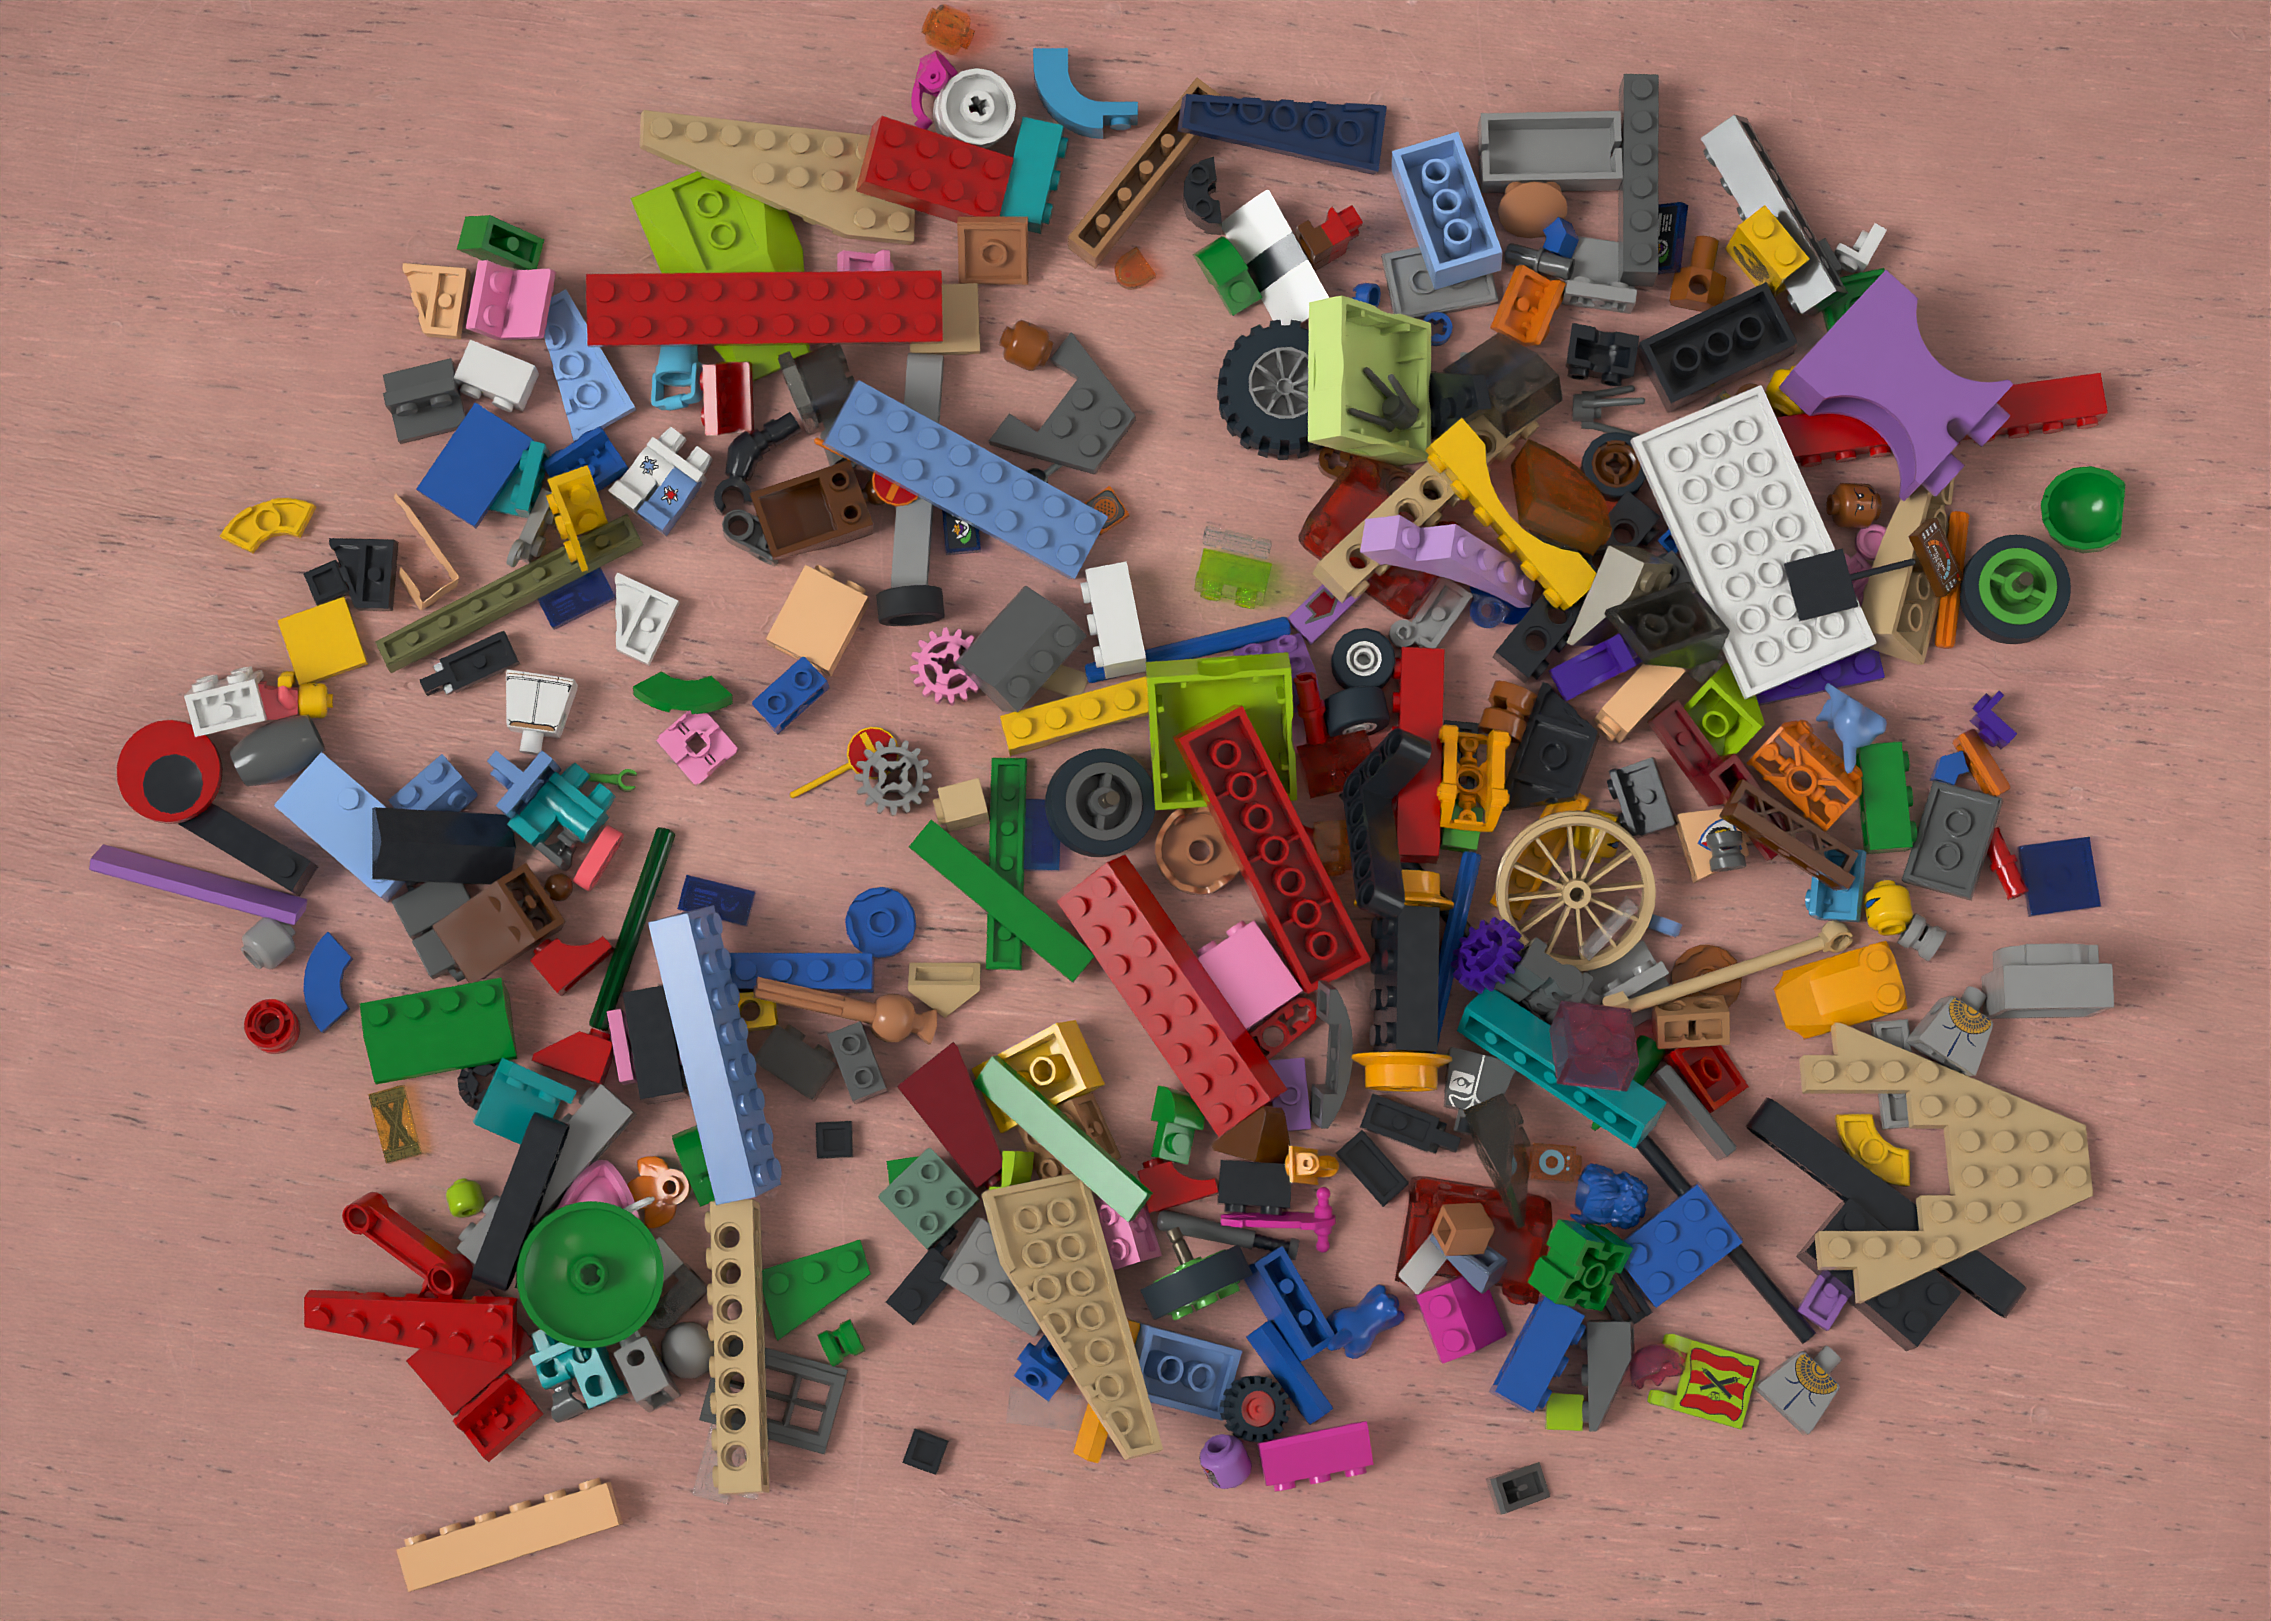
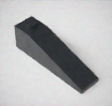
[178,803,318,897]

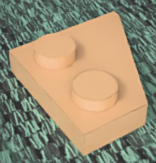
[402,263,471,340]

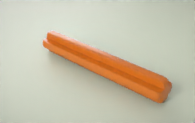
[1935,511,1970,649]

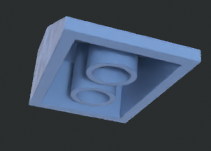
[1135,1321,1242,1421]

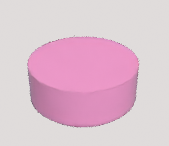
[1855,524,1886,561]

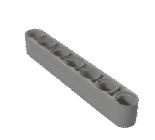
[891,353,944,588]

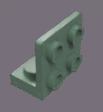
[878,1148,980,1251]

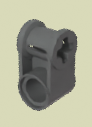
[722,509,779,566]

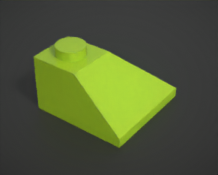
[1684,662,1765,756]

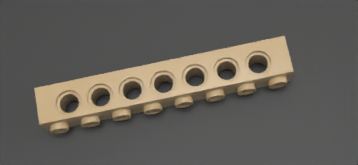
[1312,382,1543,603]
[705,1199,769,1496]

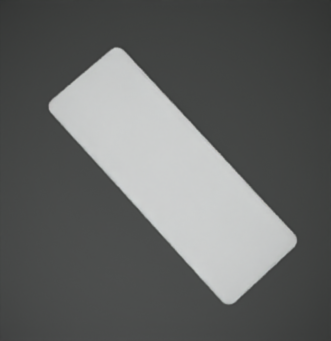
[1399,1232,1447,1295]

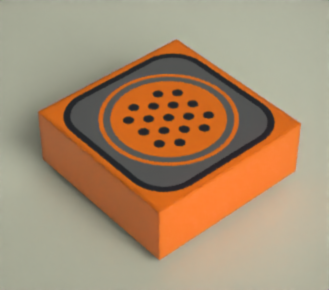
[1084,486,1129,536]

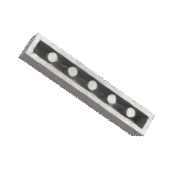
[457,1084,637,1264]

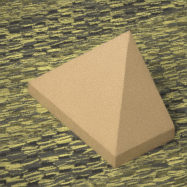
[908,963,981,1018]

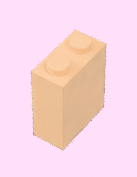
[766,565,870,677]
[1594,647,1685,744]

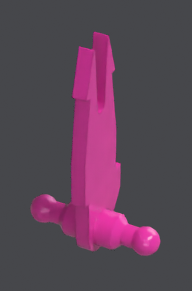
[1221,1187,1336,1253]

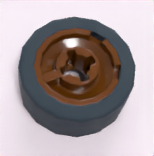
[1580,432,1646,502]

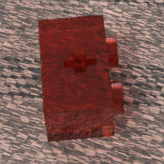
[1296,729,1373,799]

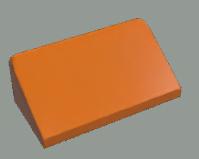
[1952,729,2011,797]

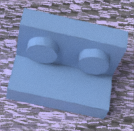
[487,750,562,819]

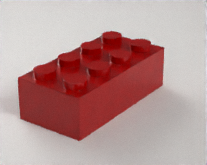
[856,116,1014,223]

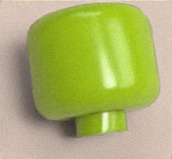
[446,1178,485,1218]

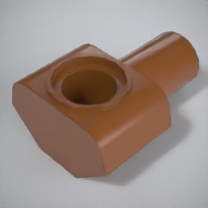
[1669,235,1727,312]

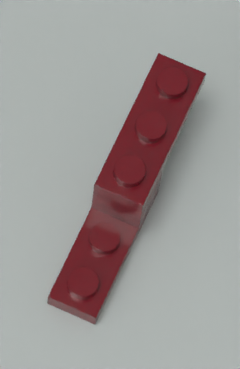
[1647,700,1797,861]

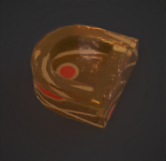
[1115,246,1156,290]

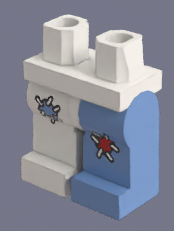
[608,427,713,537]

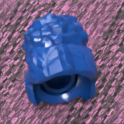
[1570,1163,1649,1230]

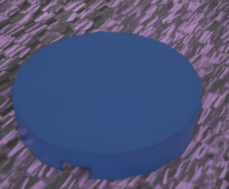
[845,887,917,959]

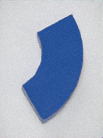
[304,932,353,1033]

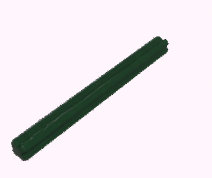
[589,827,675,1031]

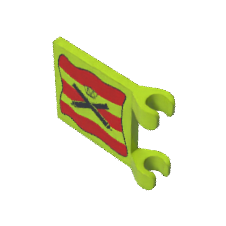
[1647,1334,1760,1430]

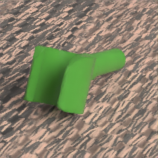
[588,769,637,792]

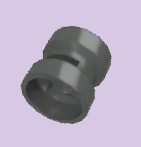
[1706,831,1746,872]

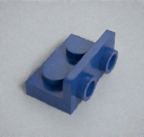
[752,657,830,735]

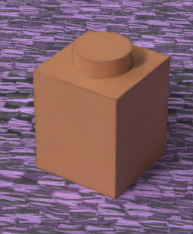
[1432,1203,1495,1256]

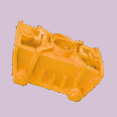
[1437,724,1511,832]

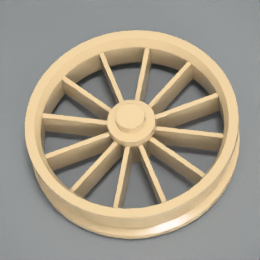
[1495,811,1656,971]

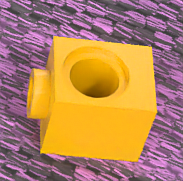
[738,992,779,1032]

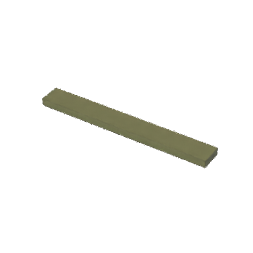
[375,514,643,673]

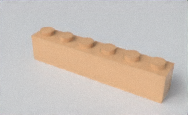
[396,1478,623,1592]

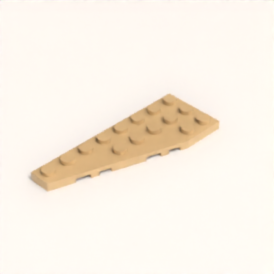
[640,110,915,245]
[982,1173,1163,1460]

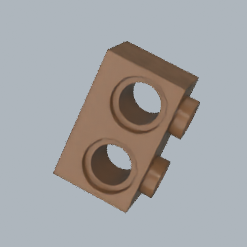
[1652,995,1730,1049]

